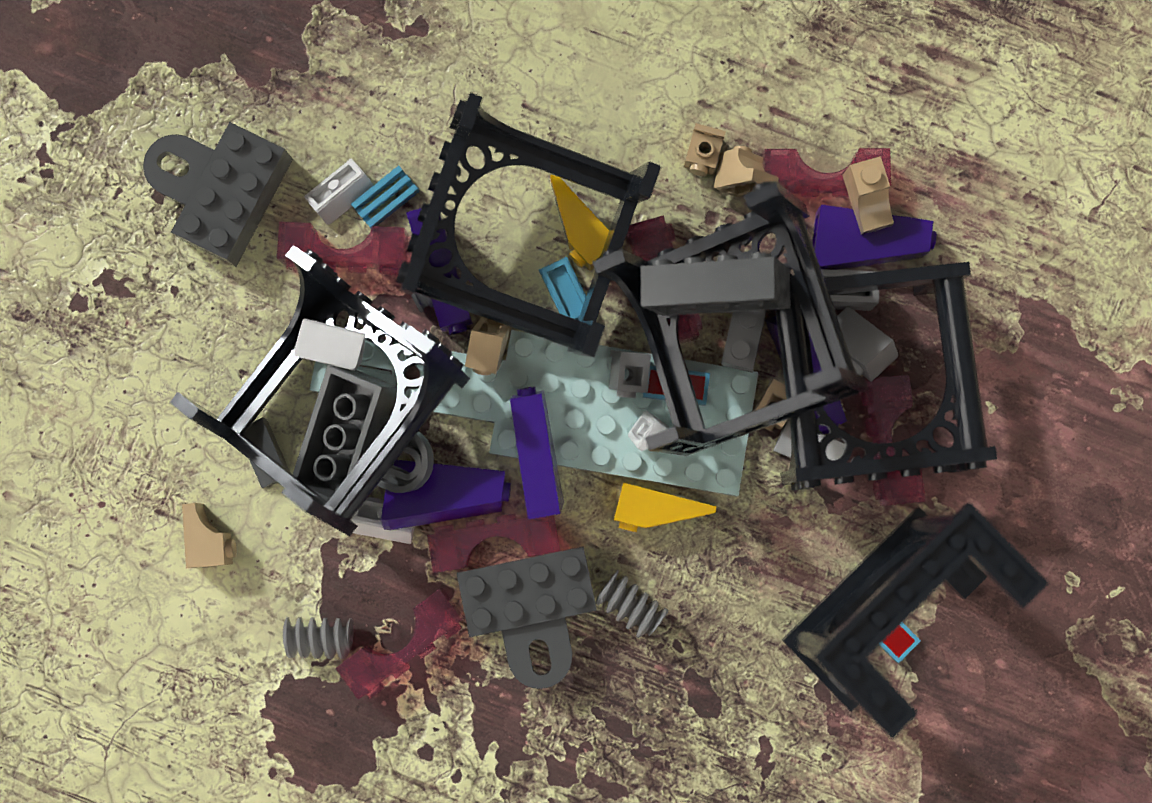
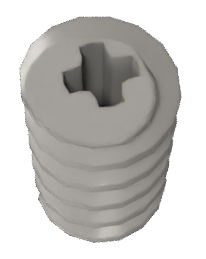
[596,571,669,638]
[283,617,354,659]

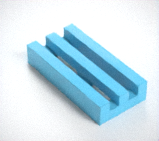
[351,165,420,230]

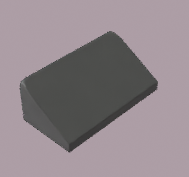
[243,417,290,489]

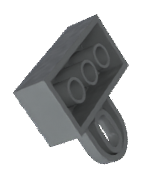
[143,122,293,267]
[641,252,790,316]
[293,365,434,508]
[456,546,597,689]

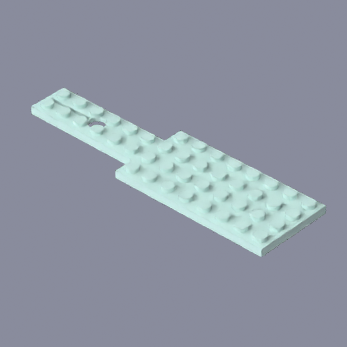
[310,330,758,496]

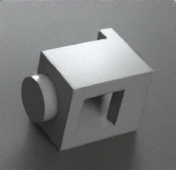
[609,350,651,398]

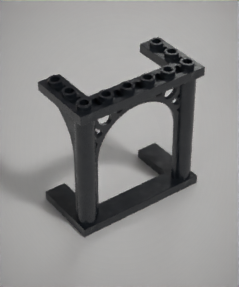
[396,92,662,357]
[593,181,869,456]
[170,245,470,536]
[767,262,997,491]
[781,503,1049,739]

